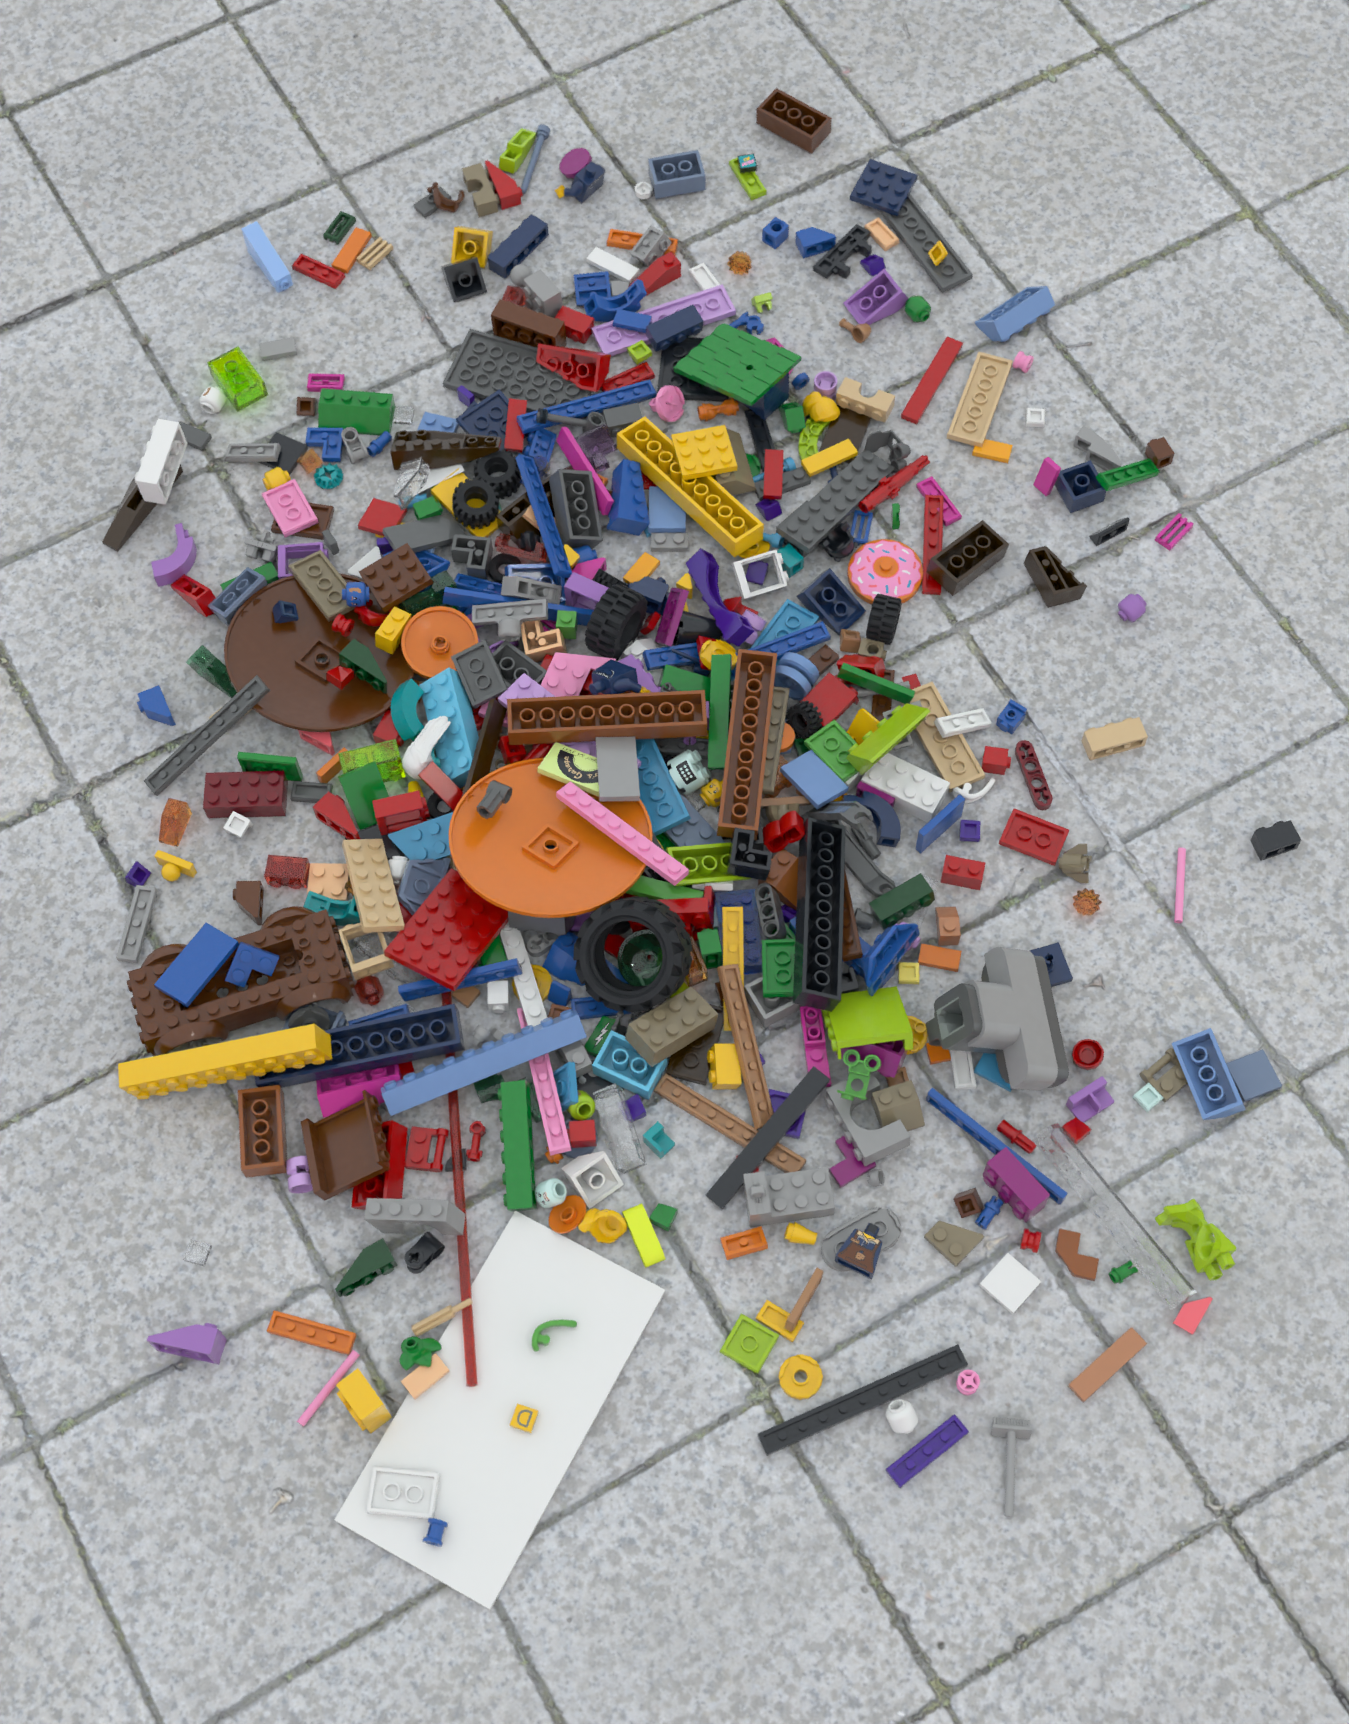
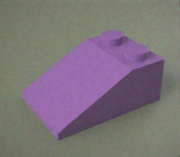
[843,268,908,325]
[147,1323,227,1365]

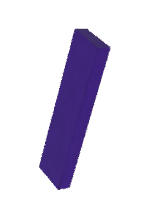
[885,1414,969,1488]

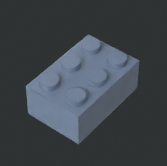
[648,150,706,199]

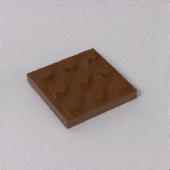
[359,543,433,612]

